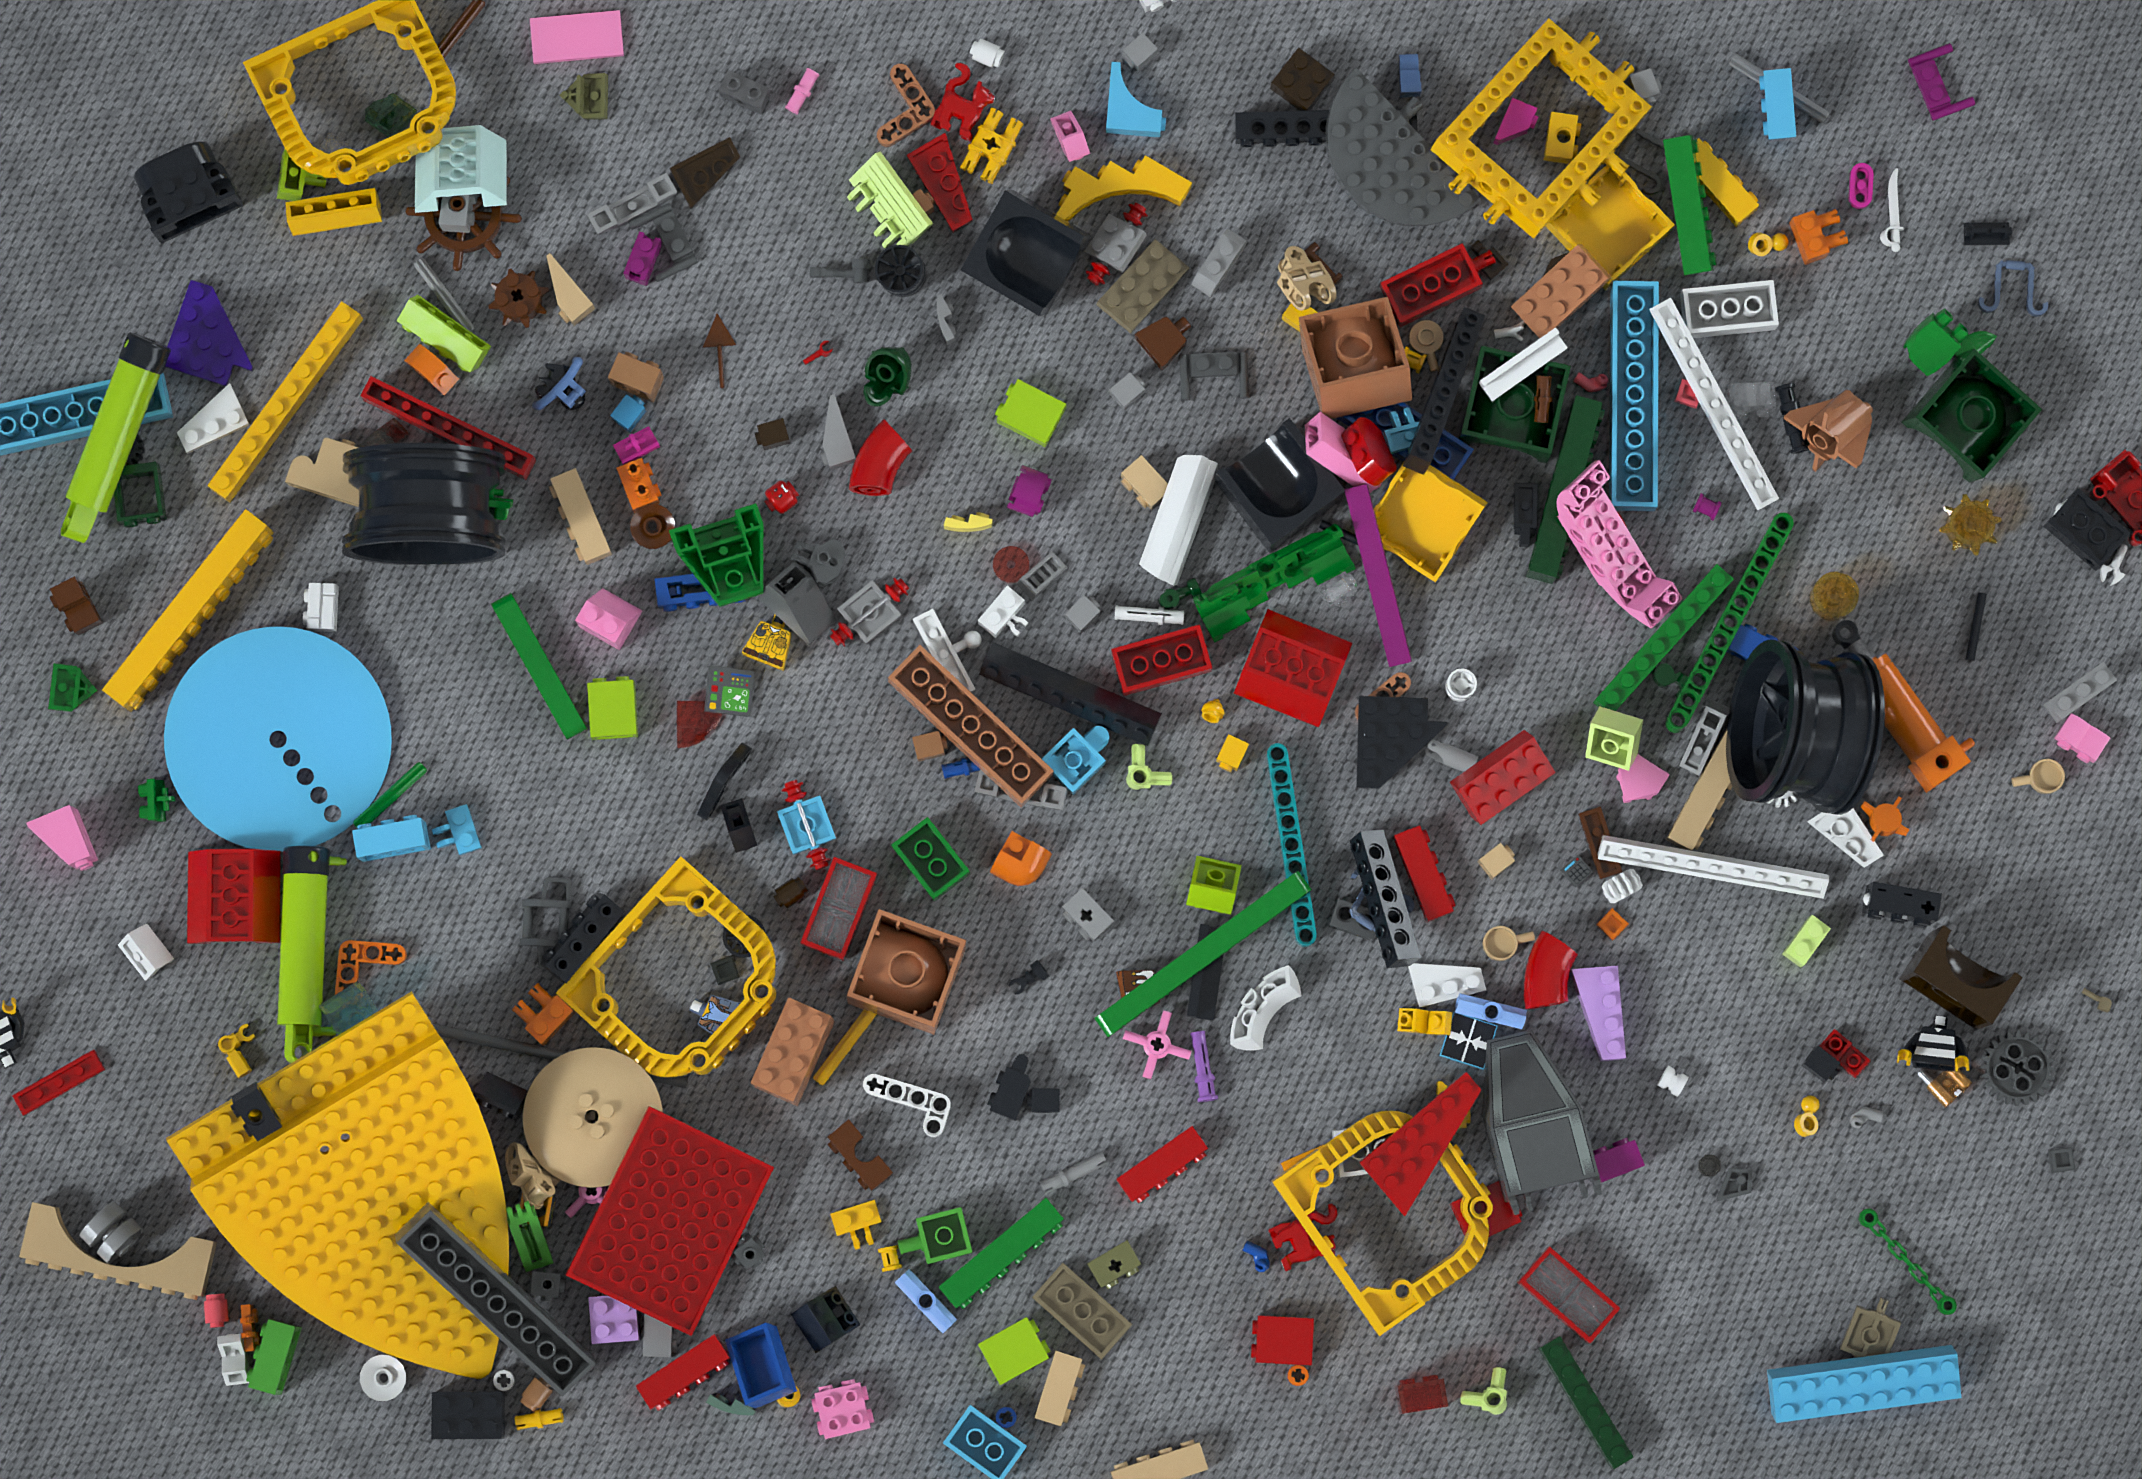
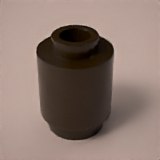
[773,876,809,909]

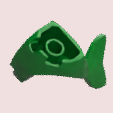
[1903,308,1997,376]

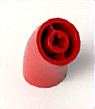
[849,419,912,496]
[1524,931,1578,1010]

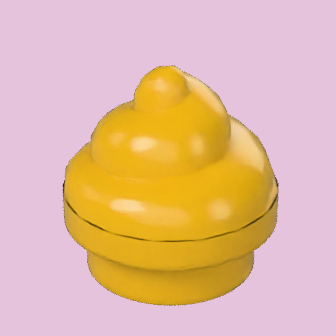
[1201,699,1224,723]

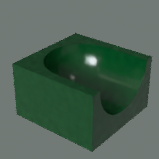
[1459,346,1571,463]
[1901,349,2042,482]

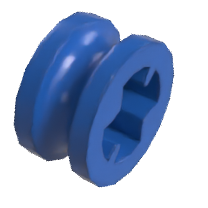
[996,1407,1017,1428]

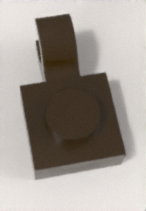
[1470,240,1509,281]

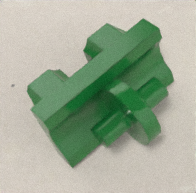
[489,488,514,520]
[138,779,176,822]

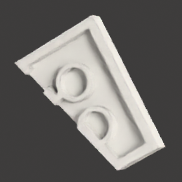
[1807,808,1884,868]
[1408,963,1486,1008]

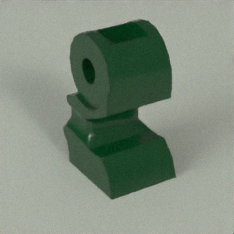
[1652,663,1696,702]

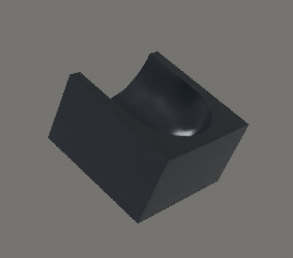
[961,190,1091,316]
[1215,418,1345,553]

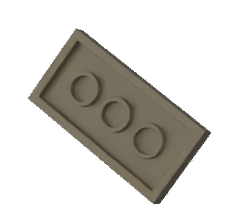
[1096,239,1189,334]
[1032,1263,1132,1360]

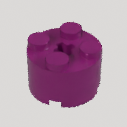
[1006,465,1052,517]

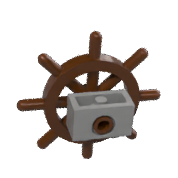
[405,177,522,271]

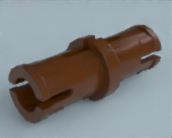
[1534,376,1552,423]

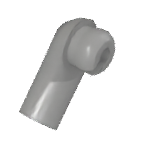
[1849,1106,1883,1128]

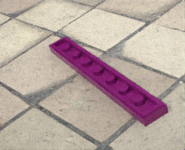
[1345,484,1412,667]

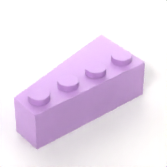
[1570,966,1626,1061]

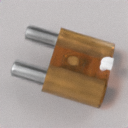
[1918,1068,1972,1108]

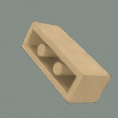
[1035,1351,1085,1426]

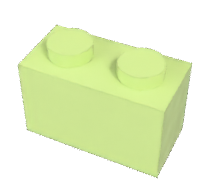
[1782,915,1831,968]

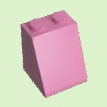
[575,588,642,650]
[26,805,98,871]

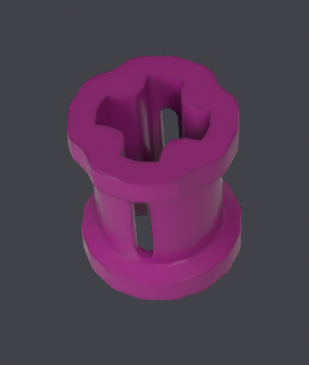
[1692,493,1722,521]

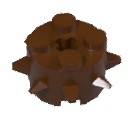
[488,268,549,328]

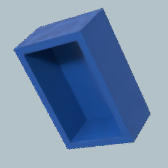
[725,1323,797,1408]

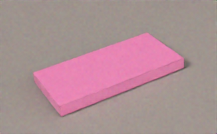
[530,10,624,64]

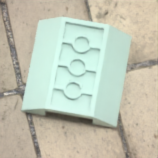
[415,125,507,213]

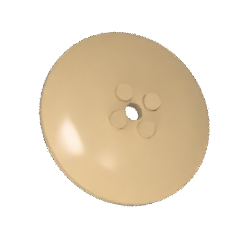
[523,1047,663,1188]

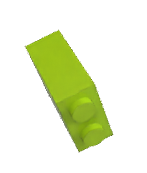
[995,379,1066,447]
[587,676,638,740]
[978,1317,1051,1385]

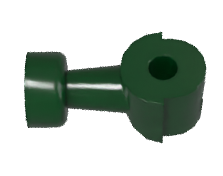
[1158,578,1202,609]

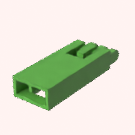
[506,1201,554,1272]

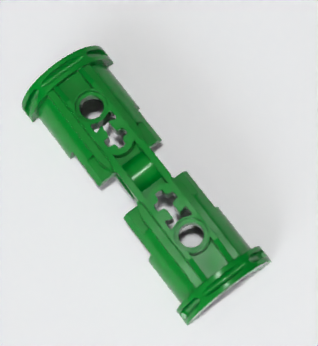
[1193,523,1356,643]

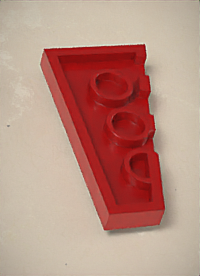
[906,133,973,233]

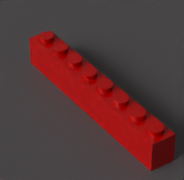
[360,376,536,480]

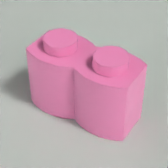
[2054,713,2110,763]

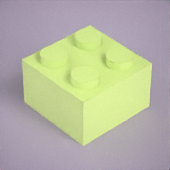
[1585,706,1643,771]

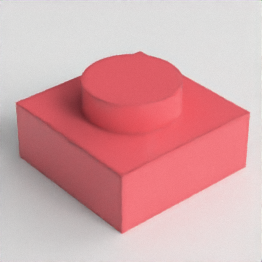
[1674,379,1699,409]

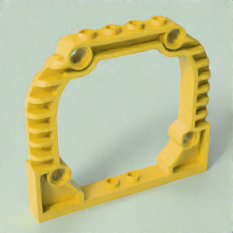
[243,0,456,185]
[556,856,777,1077]
[1271,1111,1493,1336]

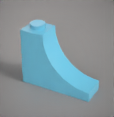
[1106,62,1166,137]

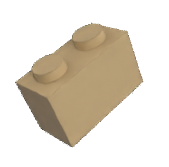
[1121,455,1168,510]

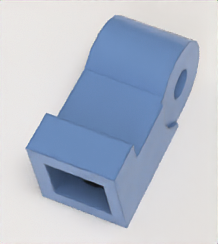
[1399,54,1422,98]

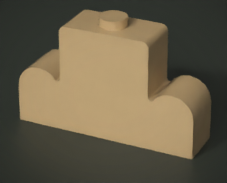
[285,438,359,507]

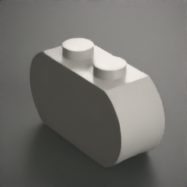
[1191,229,1247,298]

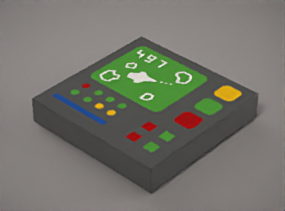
[704,665,755,717]

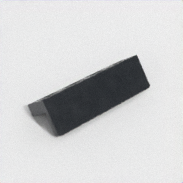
[1187,924,1224,1021]

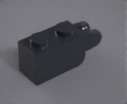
[987,1054,1031,1121]

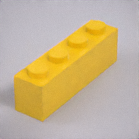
[1695,138,1759,227]
[285,188,382,236]

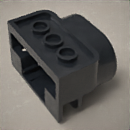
[134,141,244,244]

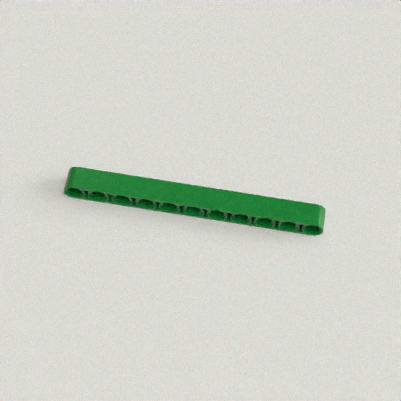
[1665,513,1794,733]
[1094,871,1312,1037]

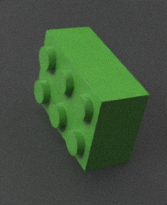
[246,1319,302,1395]

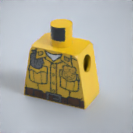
[742,614,792,671]

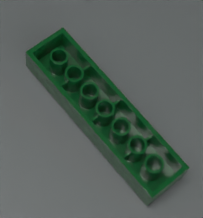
[1526,395,1605,584]

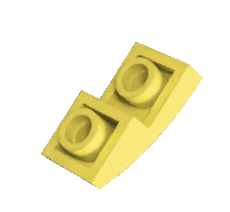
[944,512,993,532]

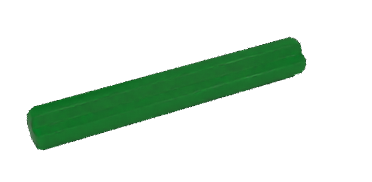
[353,762,427,829]

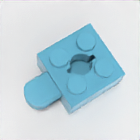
[1042,726,1109,795]

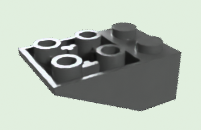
[759,561,837,645]

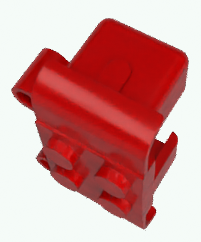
[2089,450,2142,547]

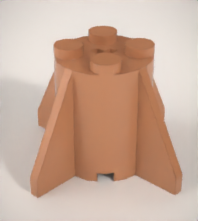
[1784,390,1873,472]

